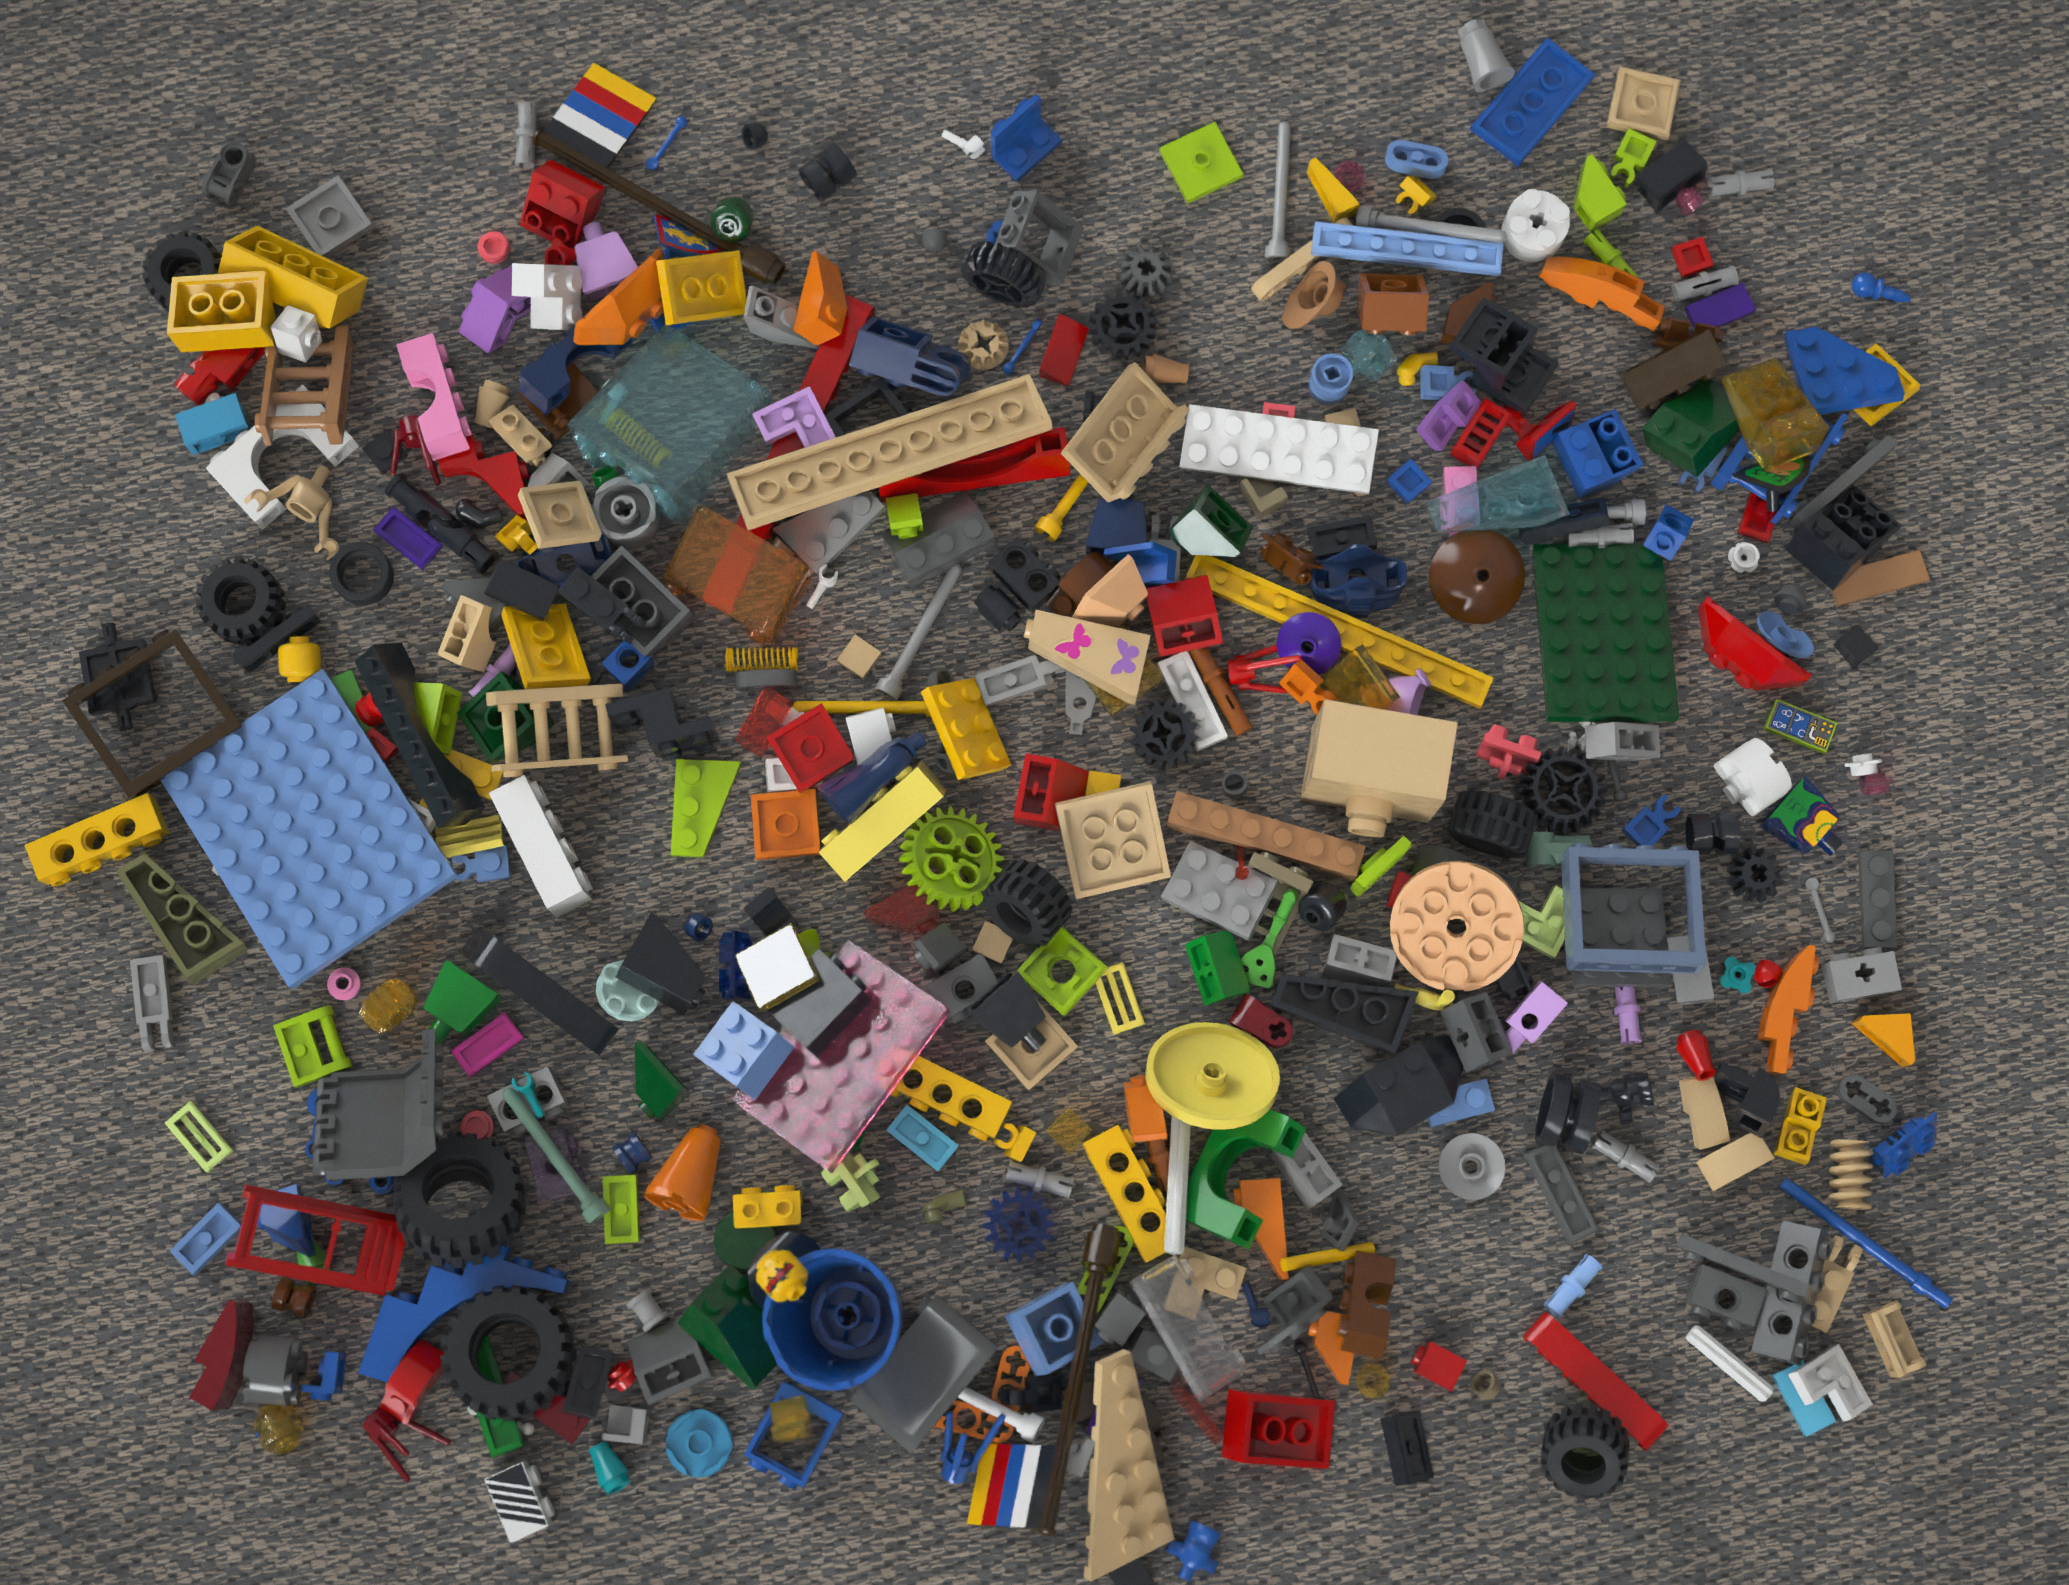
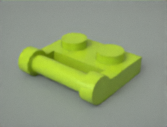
[273,1005,353,1088]

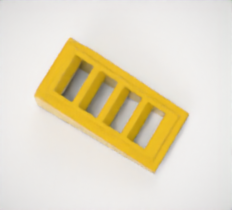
[1307,157,1360,223]

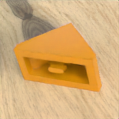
[1852,1013,1915,1068]

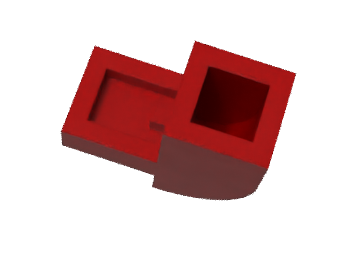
[379,1338,444,1425]

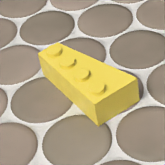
[819,760,947,882]

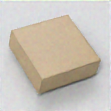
[837,635,882,680]
[972,921,1013,965]

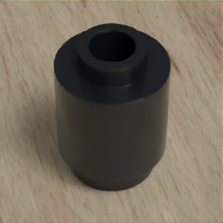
[974,585,1022,632]

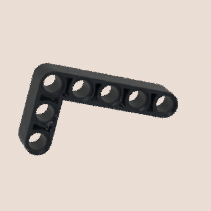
[459,926,619,1056]

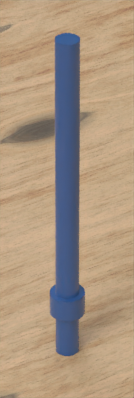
[1778,1177,1953,1309]

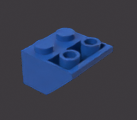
[1552,409,1643,499]

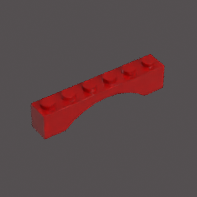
[879,427,1070,503]

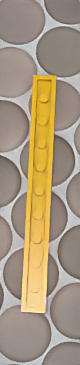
[1185,555,1494,709]

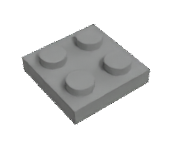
[285,175,374,258]

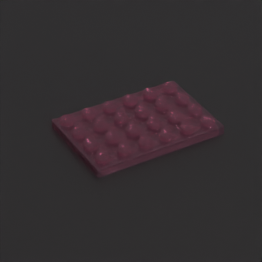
[731,940,951,1173]

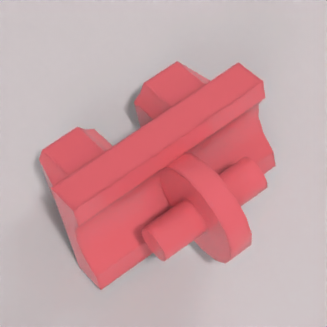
[1475,724,1541,780]

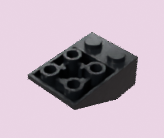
[1785,485,1902,591]

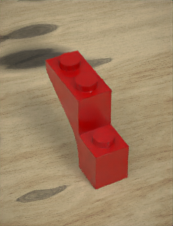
[438,432,530,520]

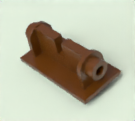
[1655,316,1724,350]
[1261,532,1324,585]

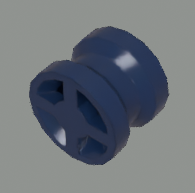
[612,1131,653,1174]

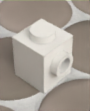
[271,305,322,363]

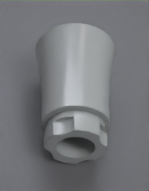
[1458,19,1515,92]

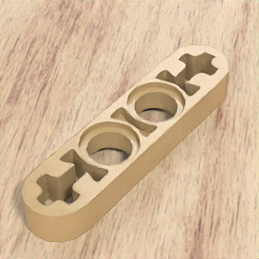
[1251,217,1353,302]

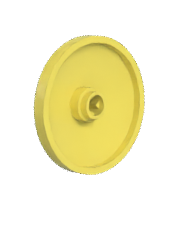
[1145,1022,1280,1129]

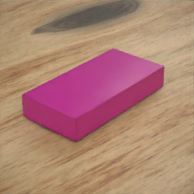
[451,1011,525,1078]

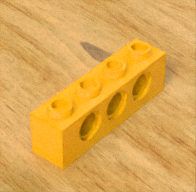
[25,793,170,887]
[875,1043,1012,1142]
[1082,1125,1167,1263]

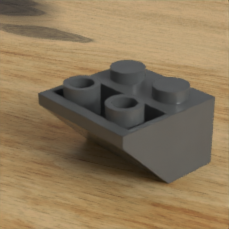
[627,1318,715,1405]

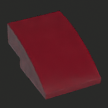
[189,1299,253,1411]

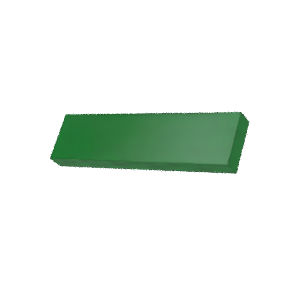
[477,1335,525,1458]

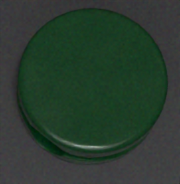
[714,1211,778,1271]

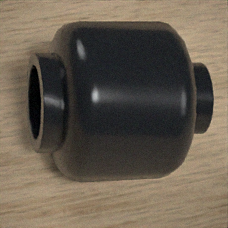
[1298,882,1347,931]

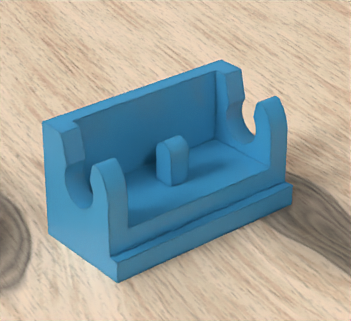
[175,393,252,455]

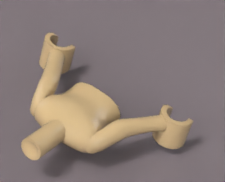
[244,466,339,560]

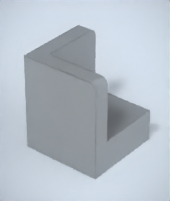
[602,1405,650,1444]

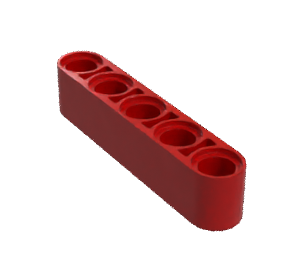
[1522,1312,1669,1451]

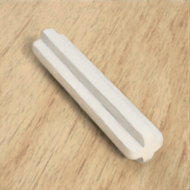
[1686,1325,1774,1401]

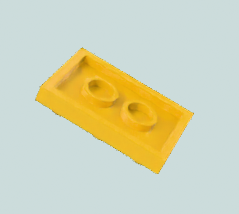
[656,250,747,325]
[501,604,591,689]
[921,678,1011,780]

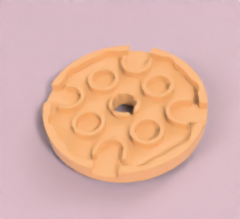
[1390,861,1524,991]

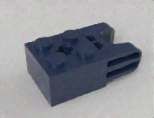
[849,316,971,396]

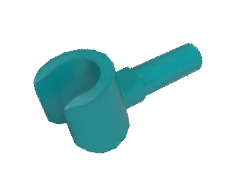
[512,1072,545,1118]

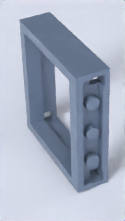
[1561,843,1706,974]

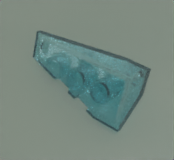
[1425,455,1569,533]

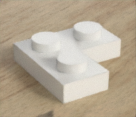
[1788,1344,1873,1422]

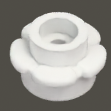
[1728,542,1760,573]

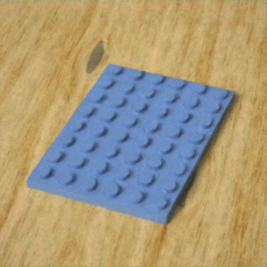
[161,669,459,989]

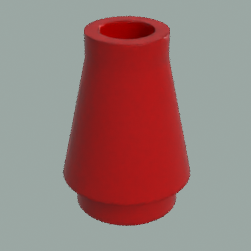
[1676,1030,1715,1081]

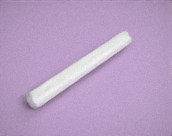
[1164,1116,1191,1255]

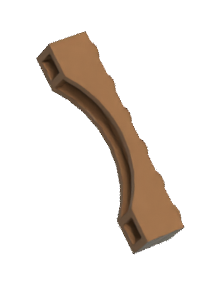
[1166,791,1366,882]

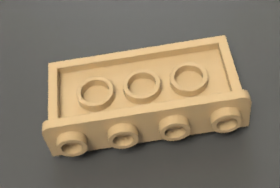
[1061,362,1190,502]

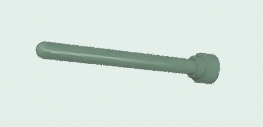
[503,1088,611,1225]

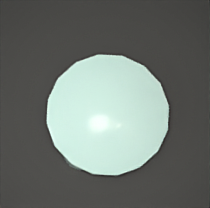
[596,960,659,1022]

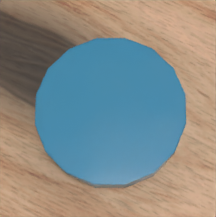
[666,1409,733,1478]

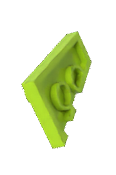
[670,759,742,858]

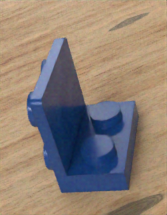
[991,94,1062,183]

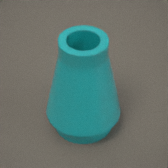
[589,1441,631,1495]

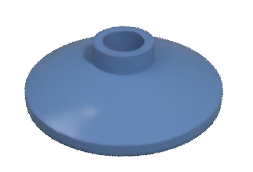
[1757,612,1814,658]

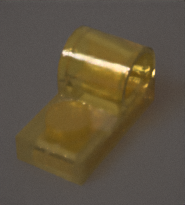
[770,1395,813,1443]

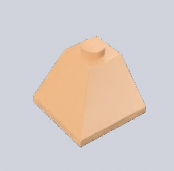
[1071,554,1148,627]

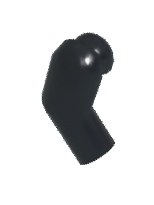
[456,499,504,529]

